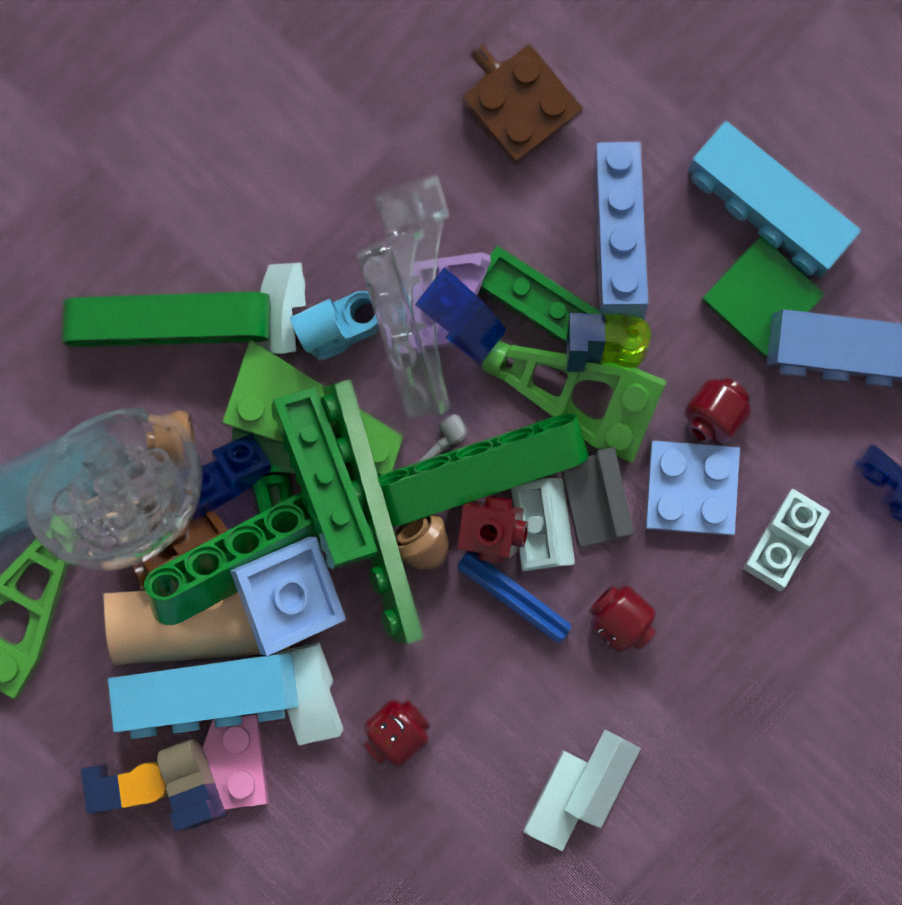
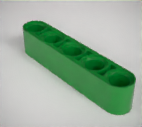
[62,292,270,347]
[379,413,589,526]
[144,492,321,625]

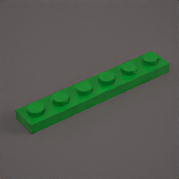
[321,379,424,644]

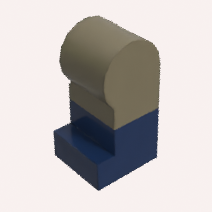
[157,739,226,832]

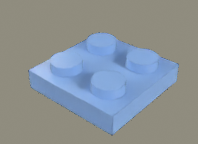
[645,441,740,536]
[230,536,346,656]

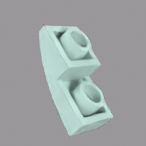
[256,262,306,354]
[742,488,830,592]
[277,642,344,745]

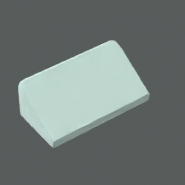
[511,478,575,571]
[564,729,641,828]
[523,750,587,851]

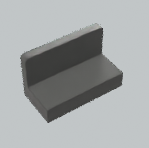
[562,447,634,547]

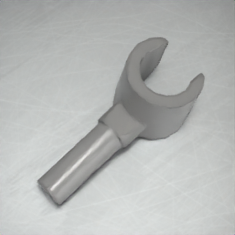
[418,414,468,462]

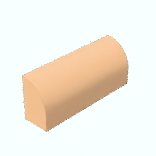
[103,591,290,665]

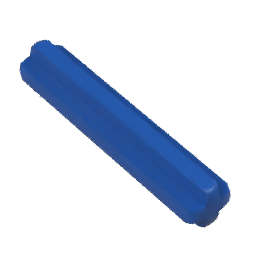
[457,551,572,643]

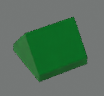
[250,474,293,515]

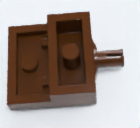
[462,43,584,165]

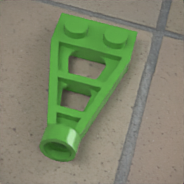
[482,339,667,463]
[0,515,82,699]

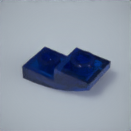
[415,267,507,365]
[173,433,272,520]
[854,443,902,523]

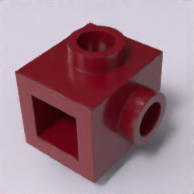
[457,496,529,563]

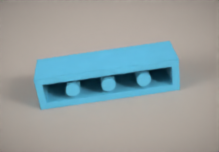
[688,121,862,279]
[108,653,299,739]

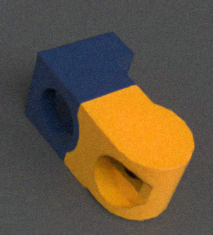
[81,761,167,814]

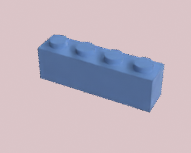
[593,142,648,325]
[766,309,902,387]

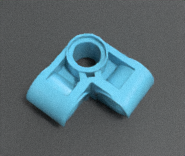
[290,291,387,360]

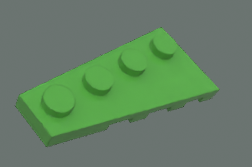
[222,340,403,476]

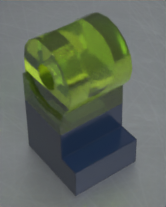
[566,313,652,372]

